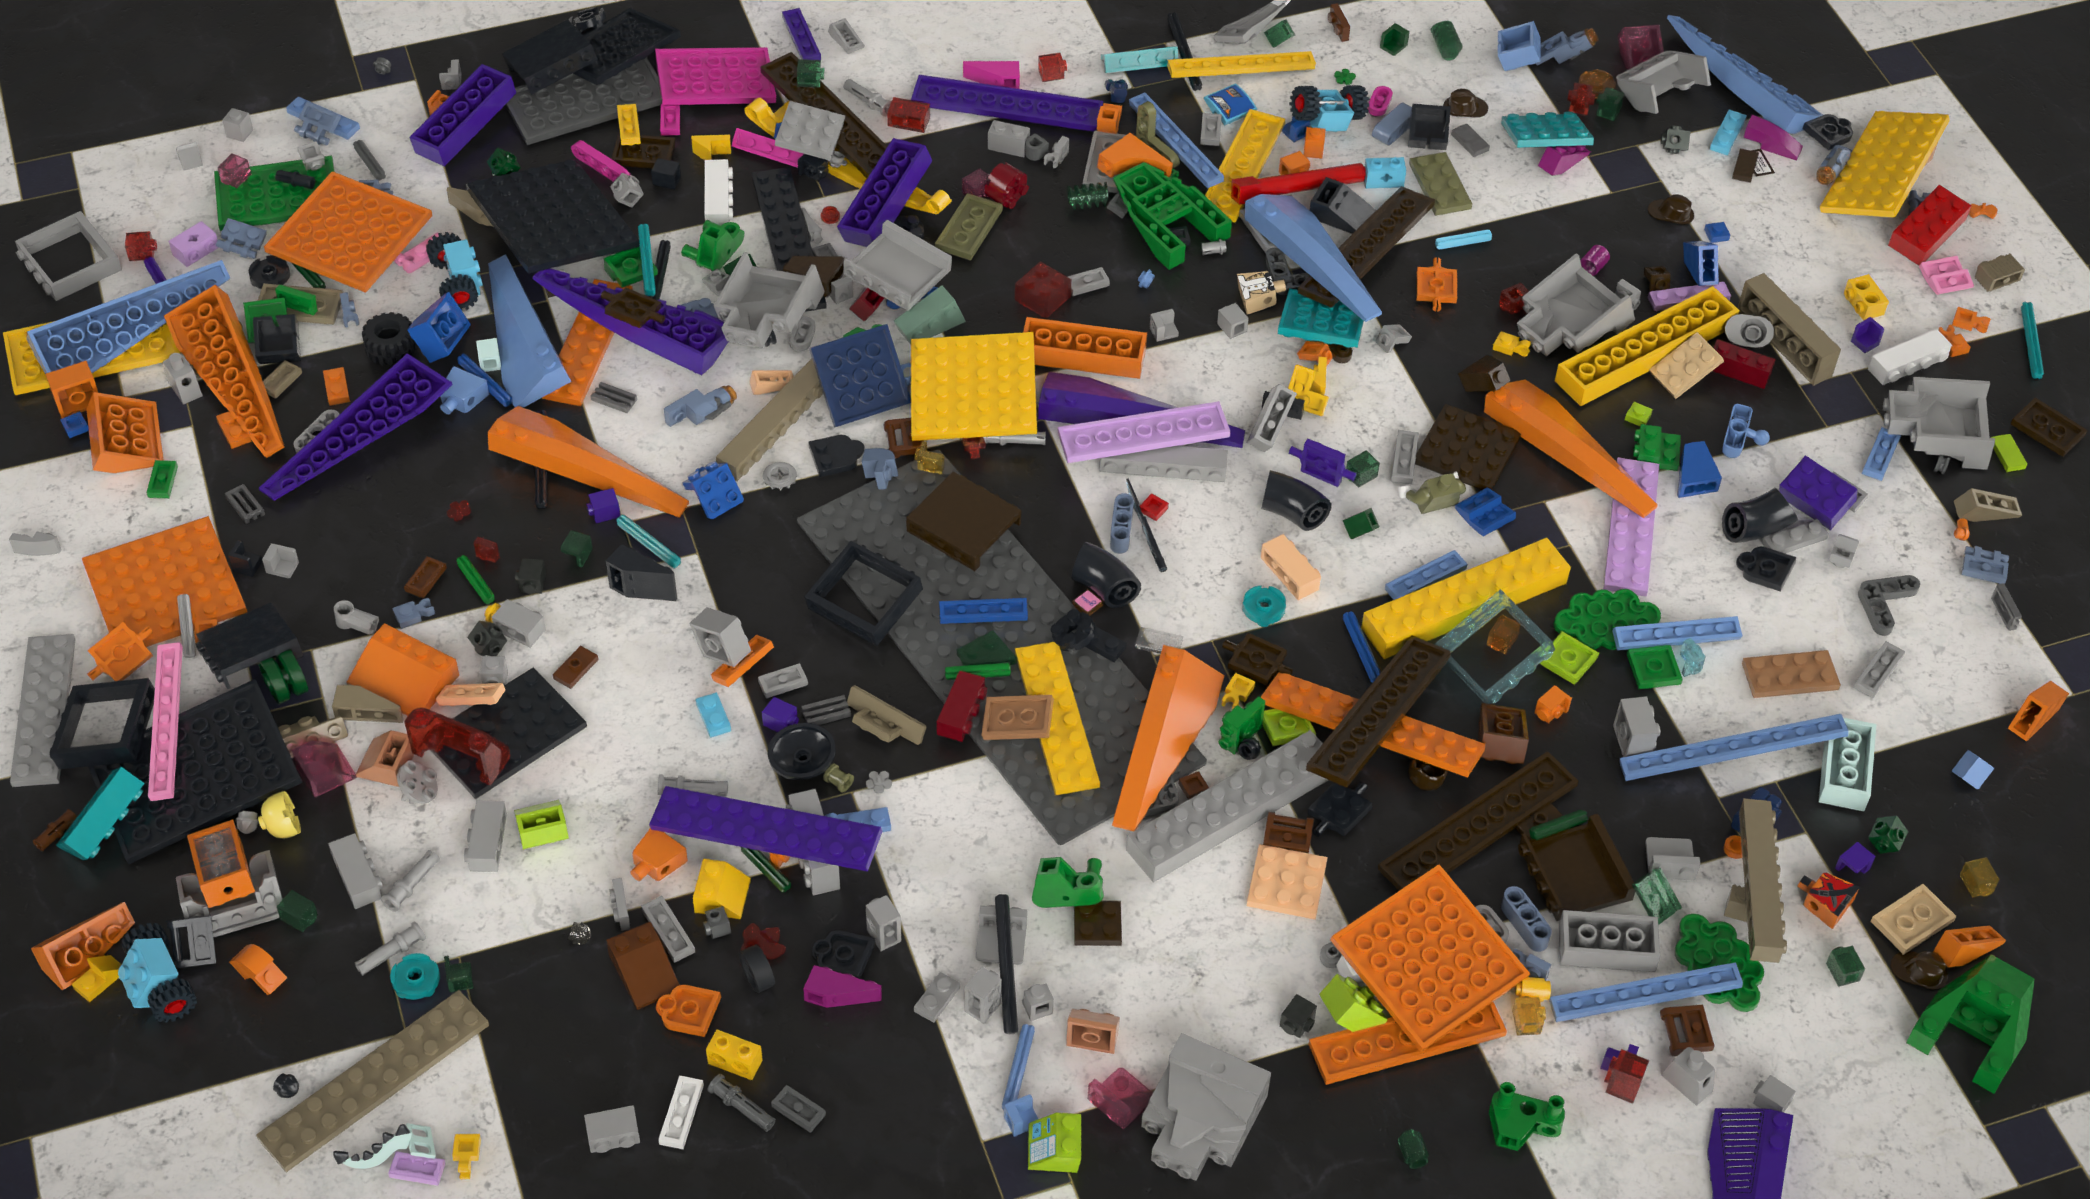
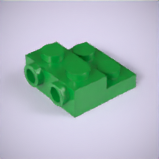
[603,247,658,288]
[1633,424,1681,471]
[1218,696,1266,755]

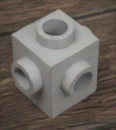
[610,173,644,208]

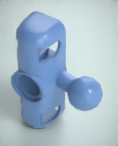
[1722,404,1770,458]

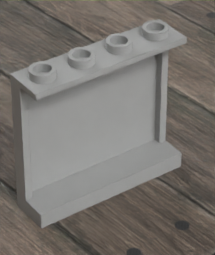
[843,220,952,311]

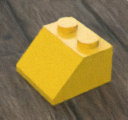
[693,858,751,919]

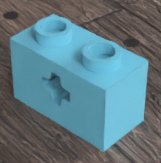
[1364,157,1406,189]

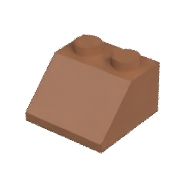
[1066,1009,1120,1054]

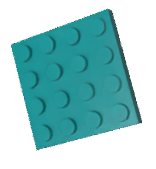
[1501,112,1594,148]
[1277,288,1364,348]

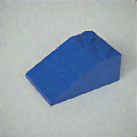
[407,292,471,363]

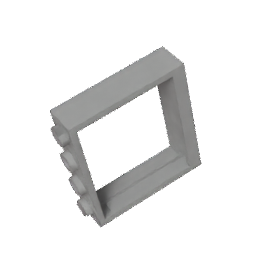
[15,211,122,301]

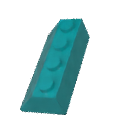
[56,767,144,860]

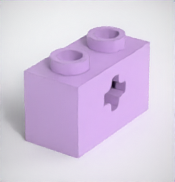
[169,221,219,267]

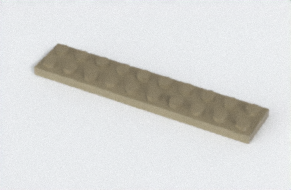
[256,990,489,1173]

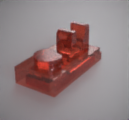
[960,437,986,459]

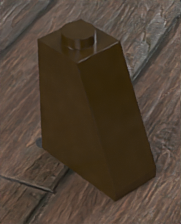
[783,256,845,298]
[1458,355,1511,392]

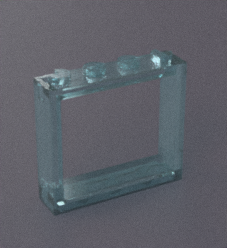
[1434,589,1555,704]

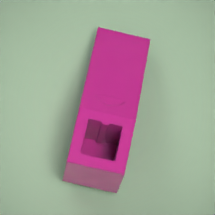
[963,61,1020,89]

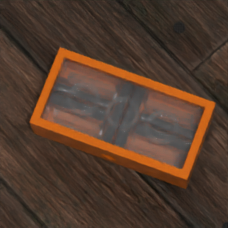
[187,820,255,908]

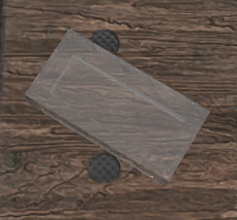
[1135,627,1183,654]

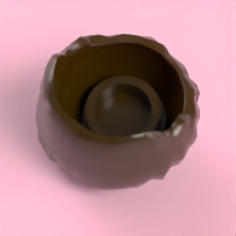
[1408,759,1448,791]

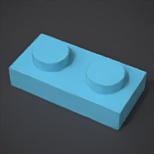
[696,692,731,738]

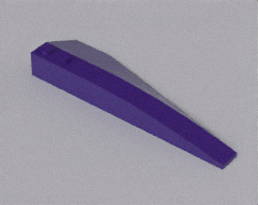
[533,268,729,376]
[1038,372,1245,448]

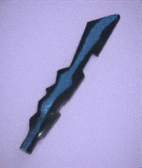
[1126,478,1167,572]

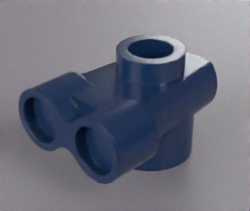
[1104,79,1128,103]

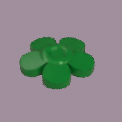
[1334,69,1356,85]

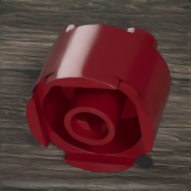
[985,162,1029,209]

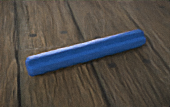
[457,354,512,407]
[1343,611,1381,683]

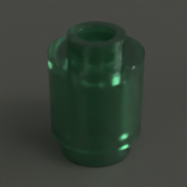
[1398,1129,1429,1169]

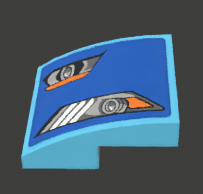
[1204,83,1257,126]

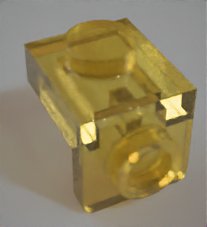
[915,441,944,474]

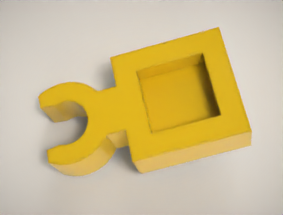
[1222,673,1255,710]

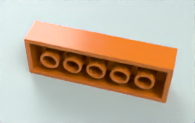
[1023,317,1147,379]

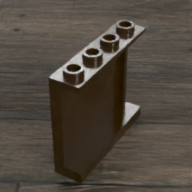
[906,471,1021,571]
[1518,814,1637,921]

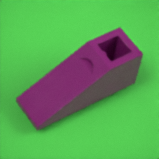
[1538,145,1591,176]
[803,965,882,1008]

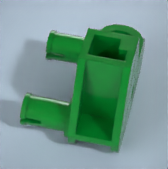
[681,220,745,271]
[1032,857,1104,908]
[1489,1082,1565,1151]

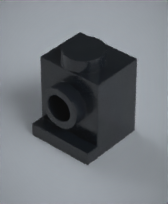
[797,154,829,182]

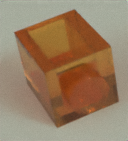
[1486,615,1521,654]

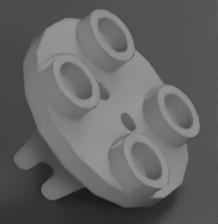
[397,760,438,804]

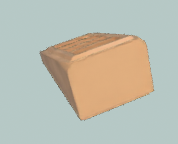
[750,370,794,395]

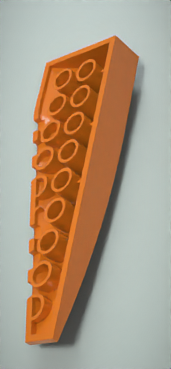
[164,285,285,458]
[1484,379,1658,518]
[488,406,689,518]
[1112,645,1225,831]

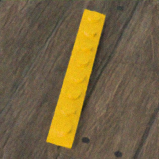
[1167,51,1316,78]

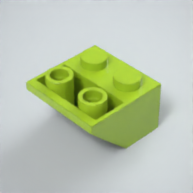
[514,800,569,849]
[1319,974,1388,1032]

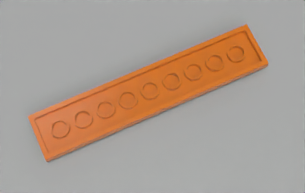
[1261,672,1486,778]

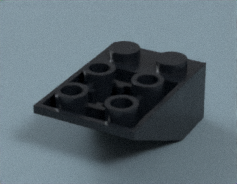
[1309,177,1377,234]
[606,544,677,601]

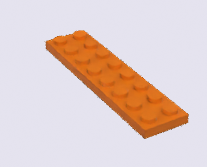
[542,279,633,406]
[1309,1002,1507,1085]

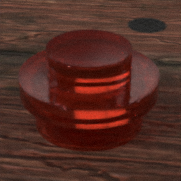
[821,206,840,224]

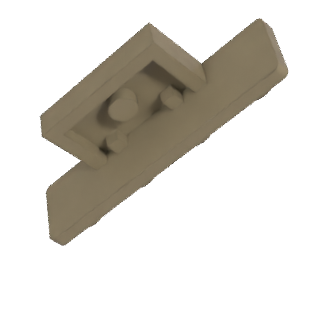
[847,685,926,745]
[278,716,348,758]

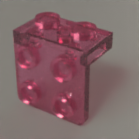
[1087,1068,1153,1130]

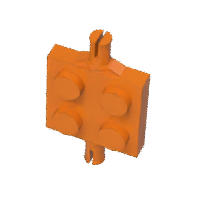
[1416,257,1457,312]
[87,622,153,681]

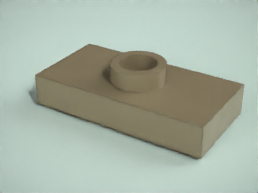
[263,360,302,399]

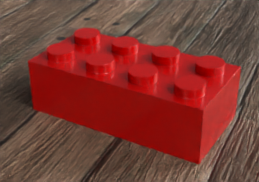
[1888,185,1972,266]

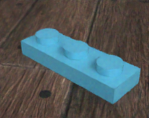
[1710,110,1747,156]

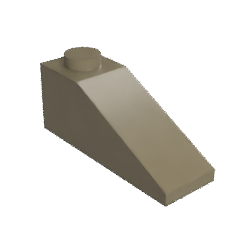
[446,187,493,226]
[1954,488,2022,522]
[332,684,403,723]

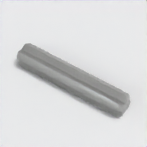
[177,594,196,658]

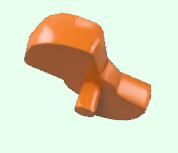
[1968,203,1998,219]

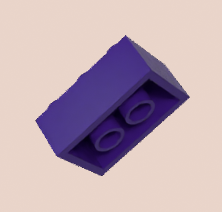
[1779,455,1858,531]

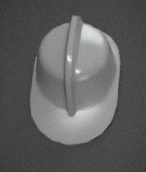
[1725,314,1774,348]

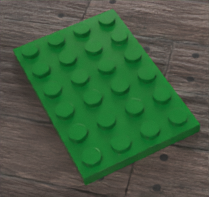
[214,155,335,231]

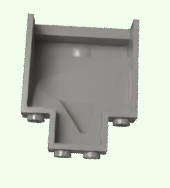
[714,252,825,348]
[1517,253,1635,357]
[1883,377,1995,469]
[1141,1033,1271,1181]

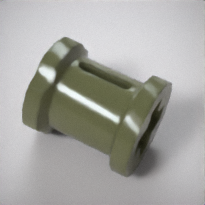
[823,763,854,793]

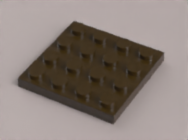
[1415,404,1521,490]

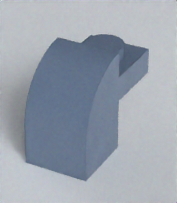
[862,448,898,489]

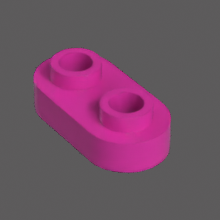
[1368,86,1393,116]

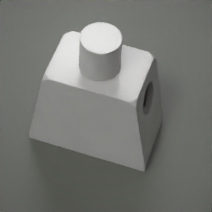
[162,353,202,405]
[1661,1047,1715,1106]

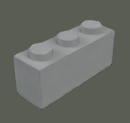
[1246,384,1297,452]
[464,800,507,872]
[328,833,383,909]

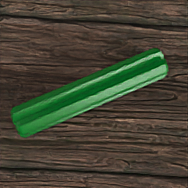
[456,555,495,604]
[945,663,1011,680]

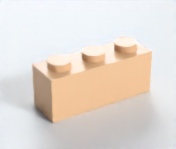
[1261,534,1321,600]

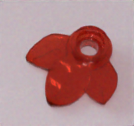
[741,923,786,960]

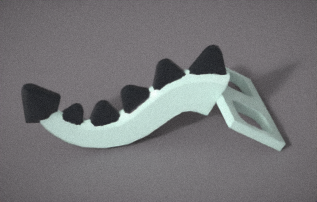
[333,1123,436,1169]

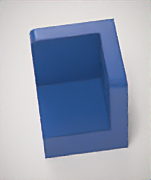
[1281,116,1310,142]

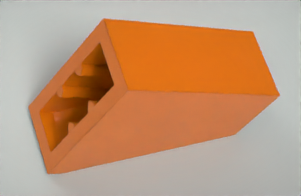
[2008,681,2069,741]

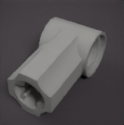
[334,600,379,635]

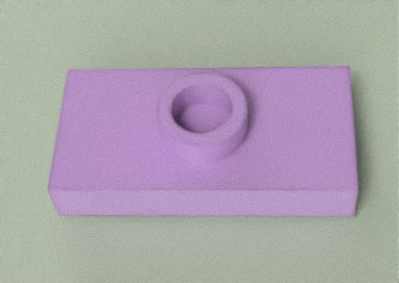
[388,1151,446,1186]

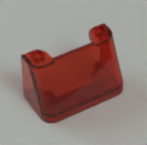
[404,708,510,785]

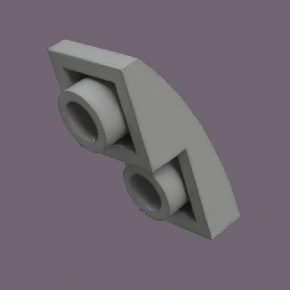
[702,269,730,296]
[9,531,61,556]

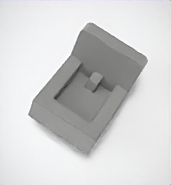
[298,141,325,170]
[1829,534,1859,568]

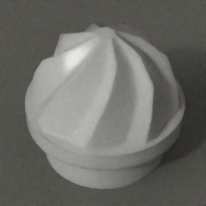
[235,811,259,834]

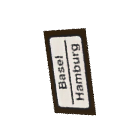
[1751,149,1775,176]

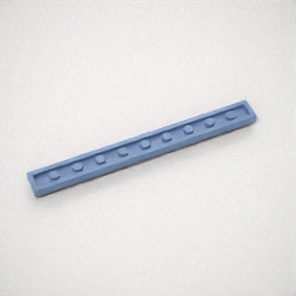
[1620,714,1848,781]

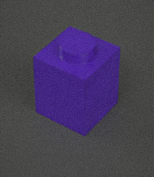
[586,488,620,523]
[762,697,799,732]

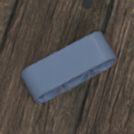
[1372,102,1412,146]
[1110,493,1134,554]
[1501,886,1552,952]

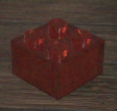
[1015,261,1072,318]

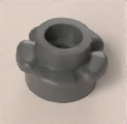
[373,57,391,75]

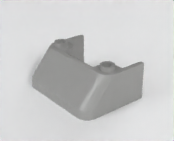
[1616,51,1711,114]

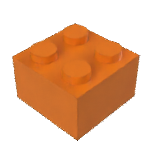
[45,361,98,418]

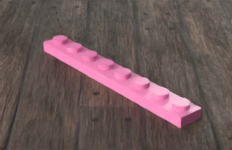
[148,642,183,801]

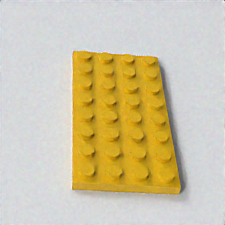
[1820,111,1950,217]
[3,321,181,396]

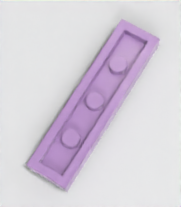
[1648,282,1731,311]

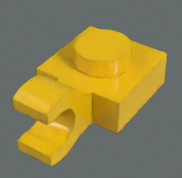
[1493,331,1531,357]
[452,1134,481,1179]

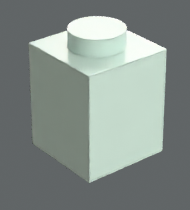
[476,338,501,372]

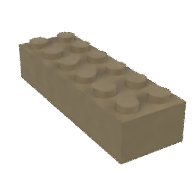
[1737,273,1841,386]

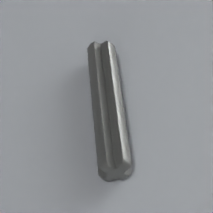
[353,140,386,181]

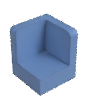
[1952,750,1994,789]
[1004,1094,1038,1136]

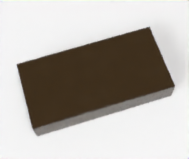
[1732,148,1759,183]

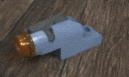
[1536,28,1599,66]
[1816,145,1852,185]
[664,385,737,427]

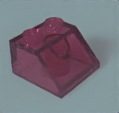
[291,740,357,797]

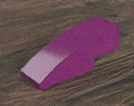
[1744,115,1803,161]

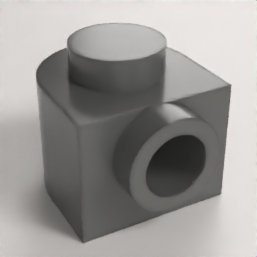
[1025,133,1049,161]
[703,906,731,939]

